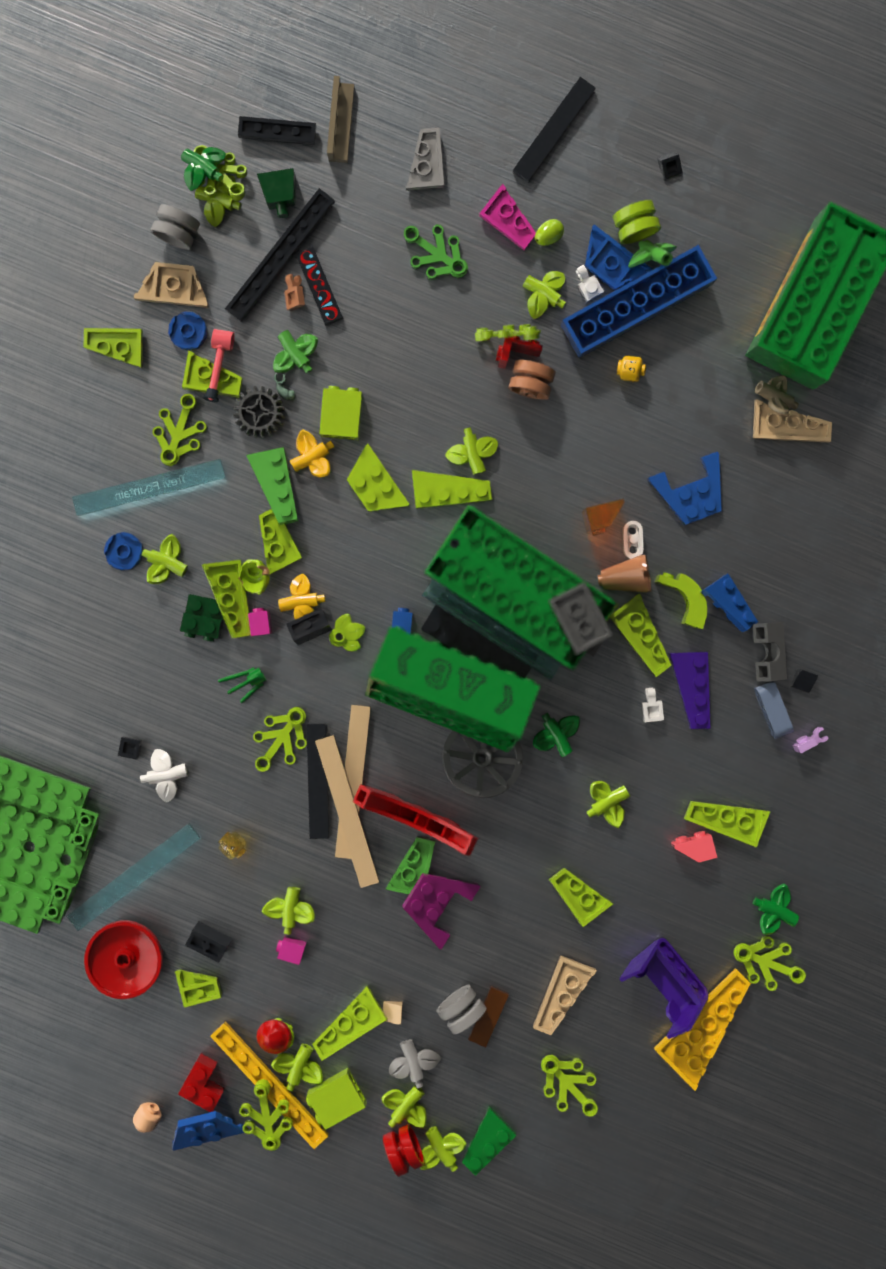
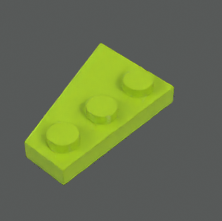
[83,328,143,369]
[182,350,243,398]
[259,509,302,575]

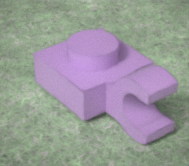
[792,727,829,753]

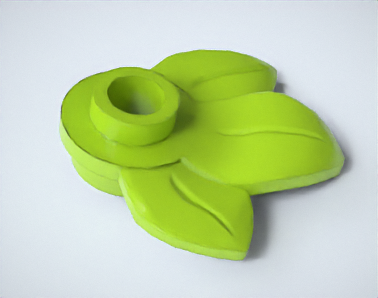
[329,614,366,652]

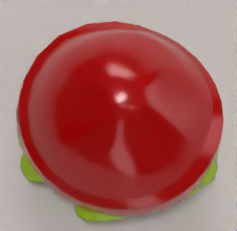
[256,1018,295,1055]

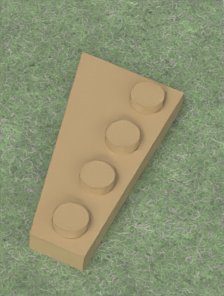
[753,399,832,443]
[533,955,597,1035]

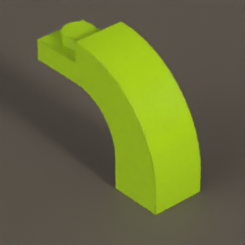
[655,572,707,629]

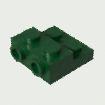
[180,594,224,642]

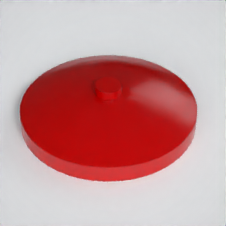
[84,920,163,999]

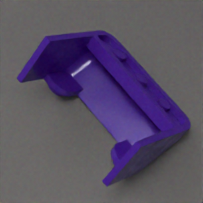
[619,938,708,1039]

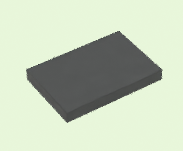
[549,582,613,654]

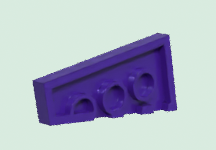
[669,652,710,729]

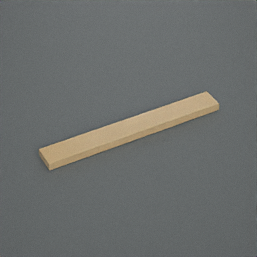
[335,705,371,859]
[315,735,379,888]

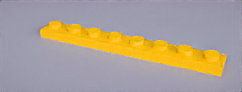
[210,1021,329,1149]

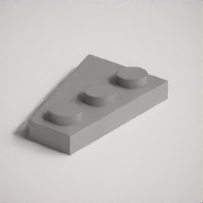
[406,128,444,191]

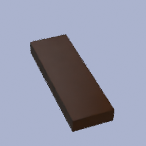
[468,986,509,1048]

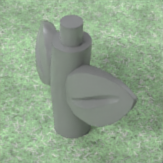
[389,1039,441,1088]

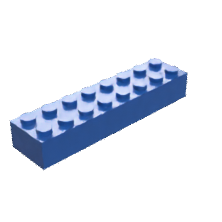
[560,245,717,358]

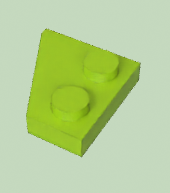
[175,969,222,1008]

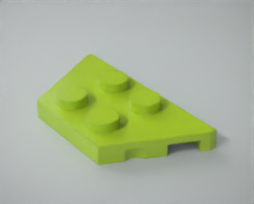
[347,444,410,512]

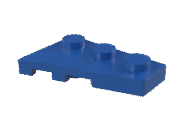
[701,573,758,632]

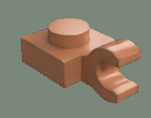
[284,274,305,311]

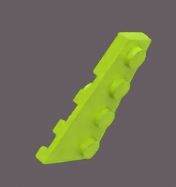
[412,470,492,509]
[202,560,251,638]
[684,801,770,848]
[312,986,387,1061]

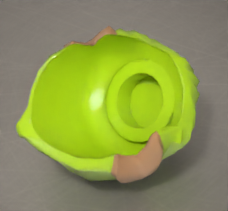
[238,559,270,595]

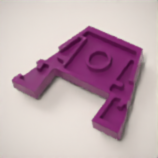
[402,873,481,950]

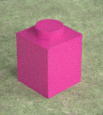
[248,608,273,636]
[276,936,307,965]

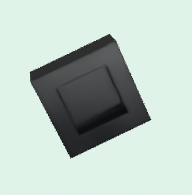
[118,737,142,760]

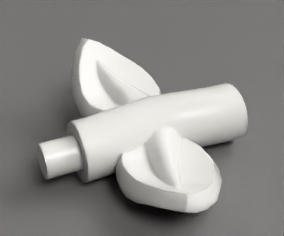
[140,749,188,803]

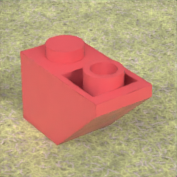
[671,831,718,862]

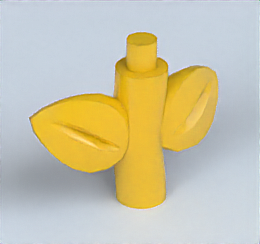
[290,429,334,478]
[278,574,326,620]

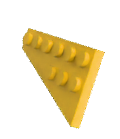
[654,968,751,1091]

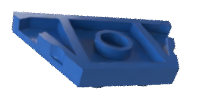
[584,224,653,291]
[172,1111,244,1151]

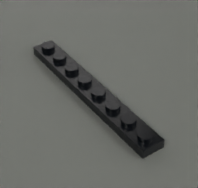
[225,188,335,322]

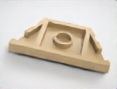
[134,262,209,308]

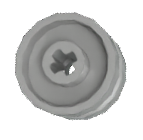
[150,204,200,250]
[436,985,486,1034]

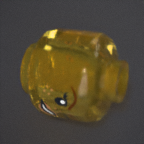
[218,831,247,860]

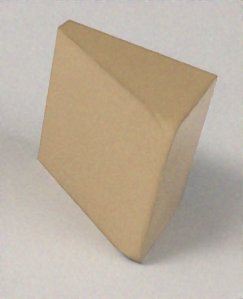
[383,1001,403,1025]

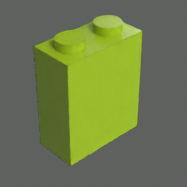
[319,386,363,441]
[306,1068,367,1130]

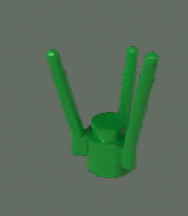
[218,667,266,703]

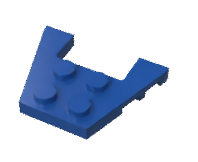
[647,451,722,525]

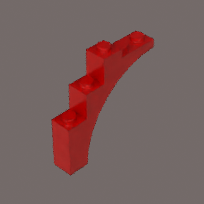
[353,784,478,856]

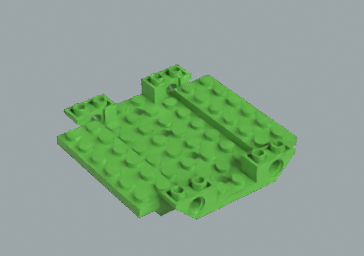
[0,756,100,934]

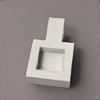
[575,265,604,303]
[642,687,664,723]

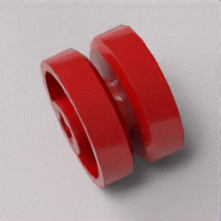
[383,1124,425,1177]

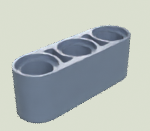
[754,681,794,739]

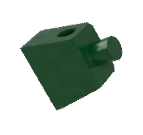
[257,168,296,218]

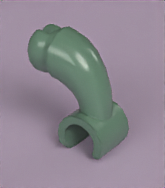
[274,374,295,401]

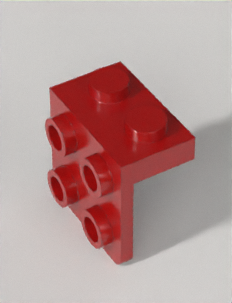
[495,336,543,369]

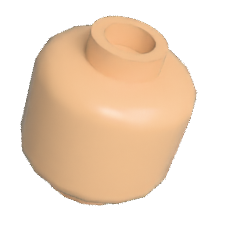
[133,1102,162,1133]

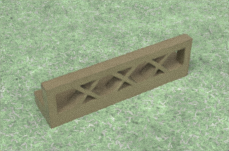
[327,76,355,163]

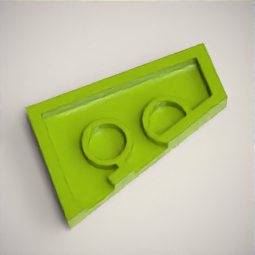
[549,868,613,927]

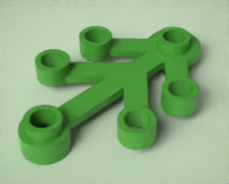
[404,224,468,280]

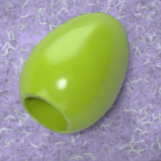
[535,219,564,246]

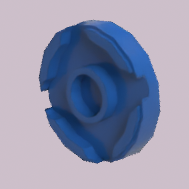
[168,311,207,351]
[104,532,143,571]

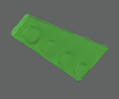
[246,447,298,525]

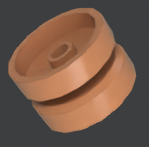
[508,360,556,400]

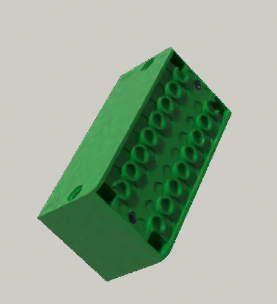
[424,505,618,671]

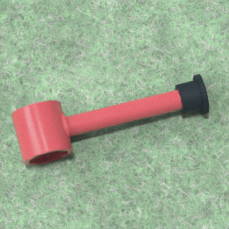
[203,329,235,402]

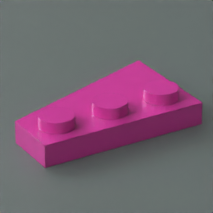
[479,184,536,251]

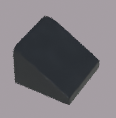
[657,152,683,179]
[791,669,818,693]

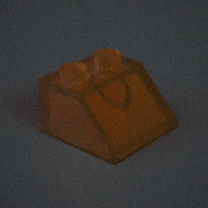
[582,499,625,536]

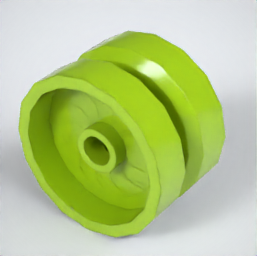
[612,200,662,244]

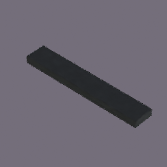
[513,76,596,183]
[306,723,329,839]

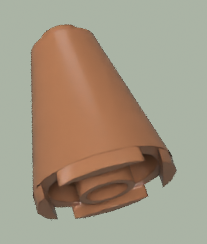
[598,554,651,593]

